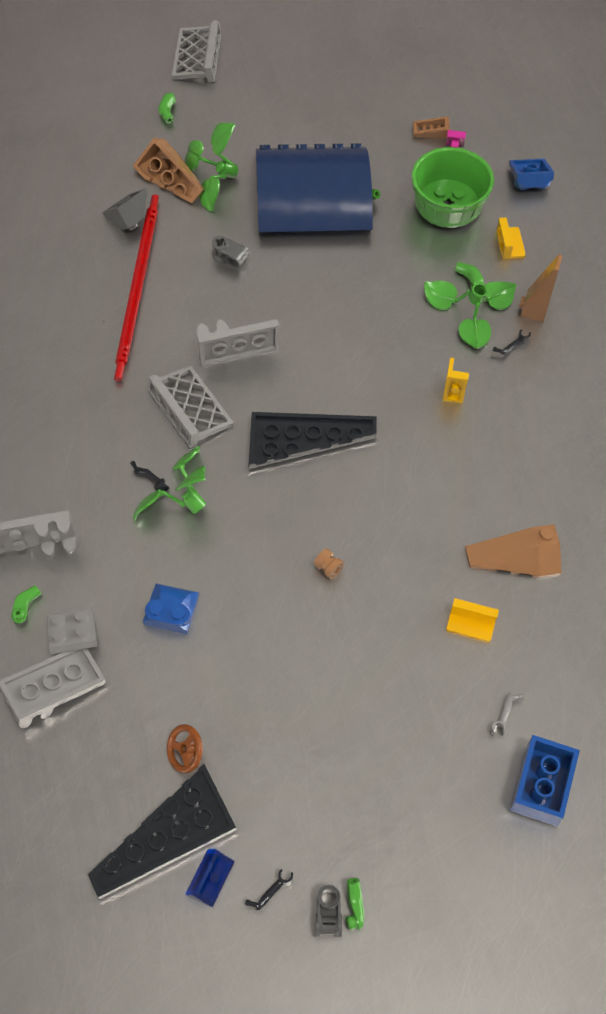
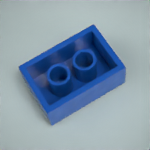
[510,735,580,827]

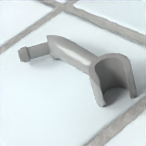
[490,693,523,736]

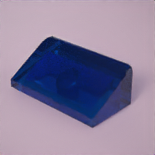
[186,849,235,908]

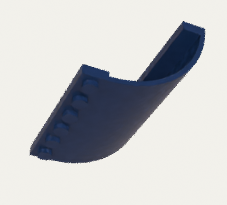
[256,143,373,232]

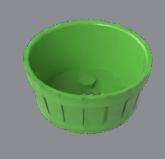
[412,147,494,228]

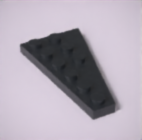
[248,412,377,469]
[88,764,236,900]

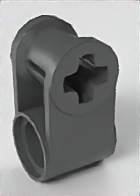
[212,236,250,269]
[315,885,342,937]

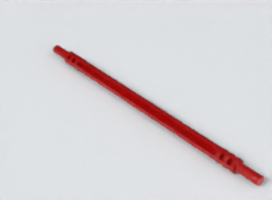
[114,194,159,382]

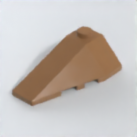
[133,138,205,203]
[519,255,563,322]
[465,524,562,578]

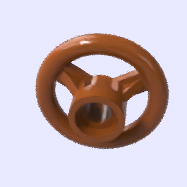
[167,724,203,773]

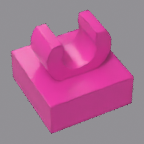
[446,130,466,148]

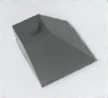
[102,189,148,231]

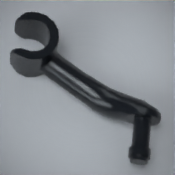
[492,329,531,356]
[130,461,170,491]
[245,869,293,911]

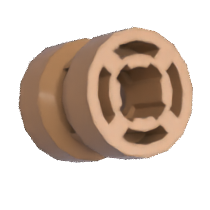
[313,548,345,579]

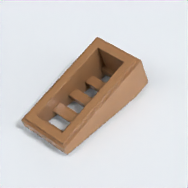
[413,116,451,139]

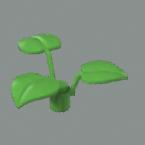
[185,123,238,212]
[424,281,516,349]
[133,446,206,521]

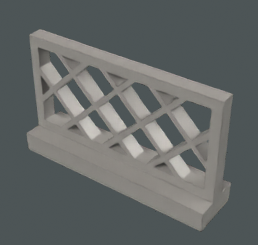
[172,20,222,82]
[148,365,234,449]

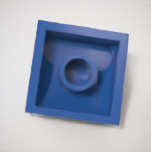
[509,158,554,190]
[143,583,199,634]

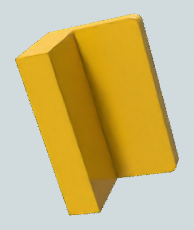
[496,217,525,260]
[443,357,469,404]
[446,598,499,643]

